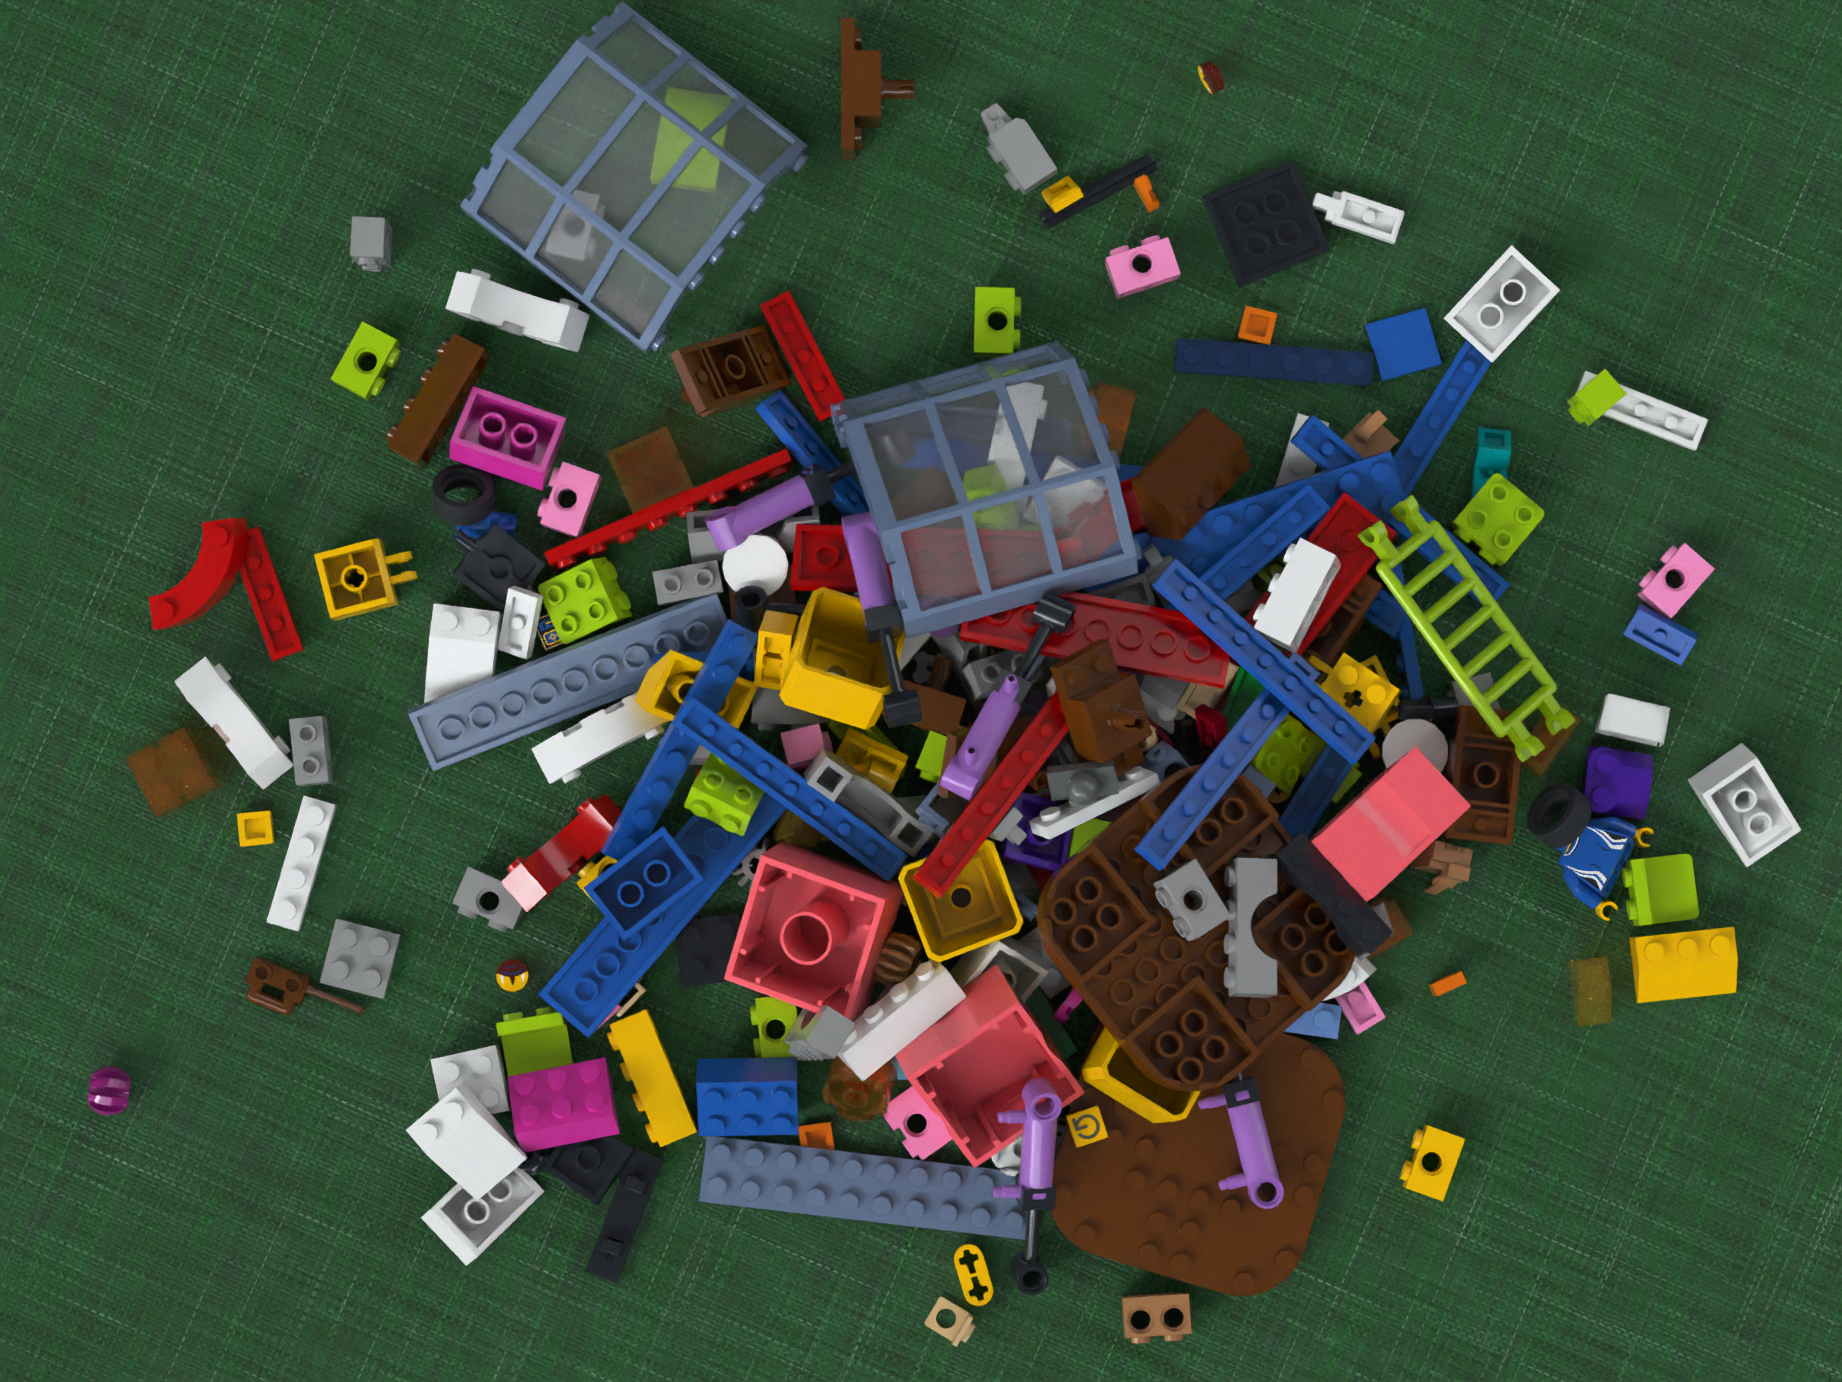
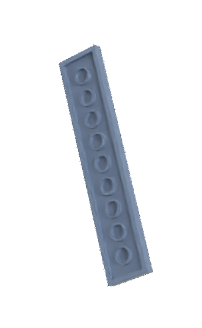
[408,593,727,771]
[699,1136,1027,1240]

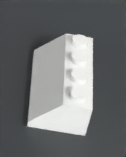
[837,959,967,1081]

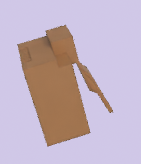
[1342,410,1399,458]
[1410,840,1473,895]

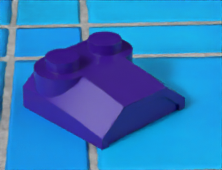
[1581,746,1653,820]
[997,792,1073,871]

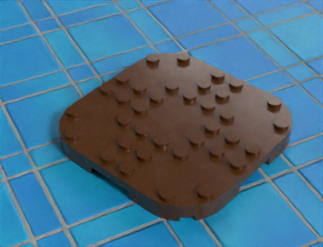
[1037,765,1355,1092]
[1050,1020,1346,1296]

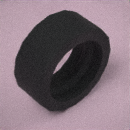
[431,464,494,526]
[1527,782,1591,848]

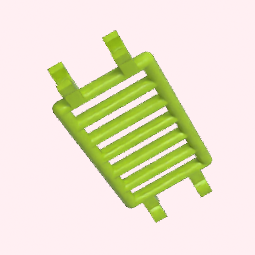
[1358,495,1576,762]

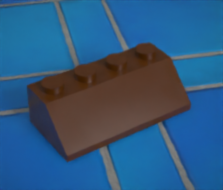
[386,334,491,470]
[1131,408,1251,540]

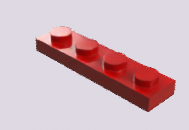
[760,290,845,422]
[239,527,304,662]

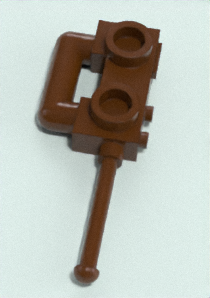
[245,957,364,1015]

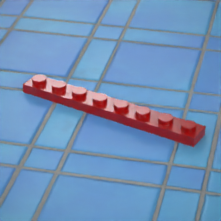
[544,449,793,570]
[913,688,1069,898]

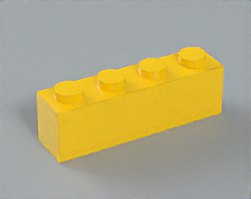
[607,1009,699,1147]

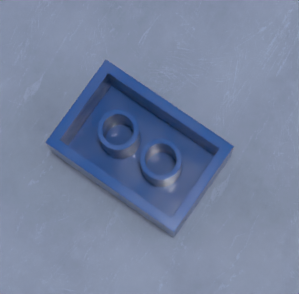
[584,827,706,942]
[696,1057,799,1136]

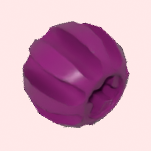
[88,1066,131,1116]

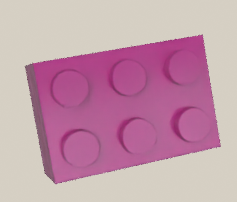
[449,386,566,490]
[507,1058,620,1153]

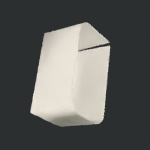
[1595,693,1670,747]

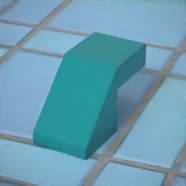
[1472,427,1511,498]

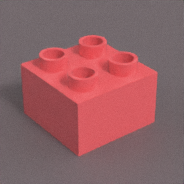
[724,841,904,1021]

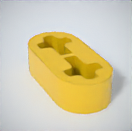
[954,1243,993,1306]

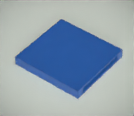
[1365,308,1442,382]

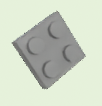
[320,919,401,999]

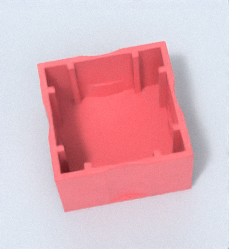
[1310,746,1471,902]
[895,964,1085,1168]

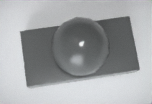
[1047,760,1119,806]

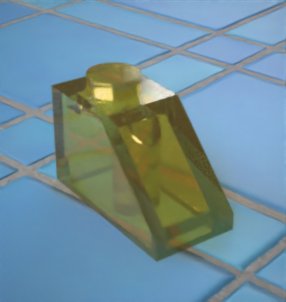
[1569,957,1612,1026]

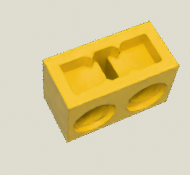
[754,610,799,690]

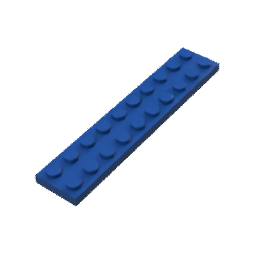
[1085,450,1405,598]
[538,792,787,1038]

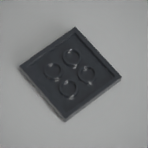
[1202,160,1330,289]

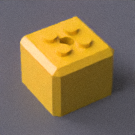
[779,587,905,730]
[898,838,1023,962]
[1081,1027,1201,1123]

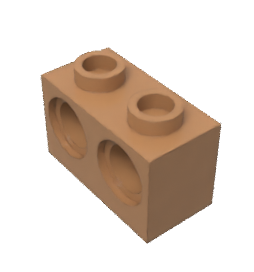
[1121,1291,1192,1343]

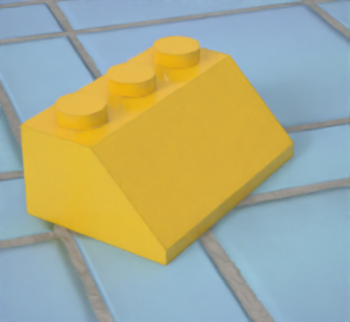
[634,649,758,729]
[1629,927,1738,1003]

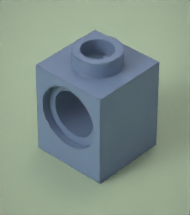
[1140,740,1190,782]

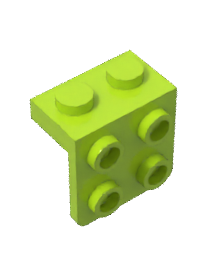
[1450,473,1544,567]
[538,557,632,644]
[1250,714,1317,794]
[684,753,765,837]
[1622,854,1699,926]
[496,1007,573,1077]

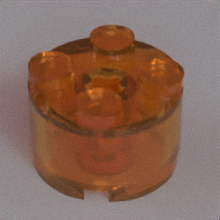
[823,1055,896,1122]

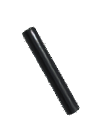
[1039,153,1159,229]

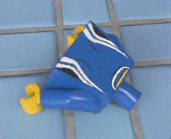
[1555,817,1654,921]

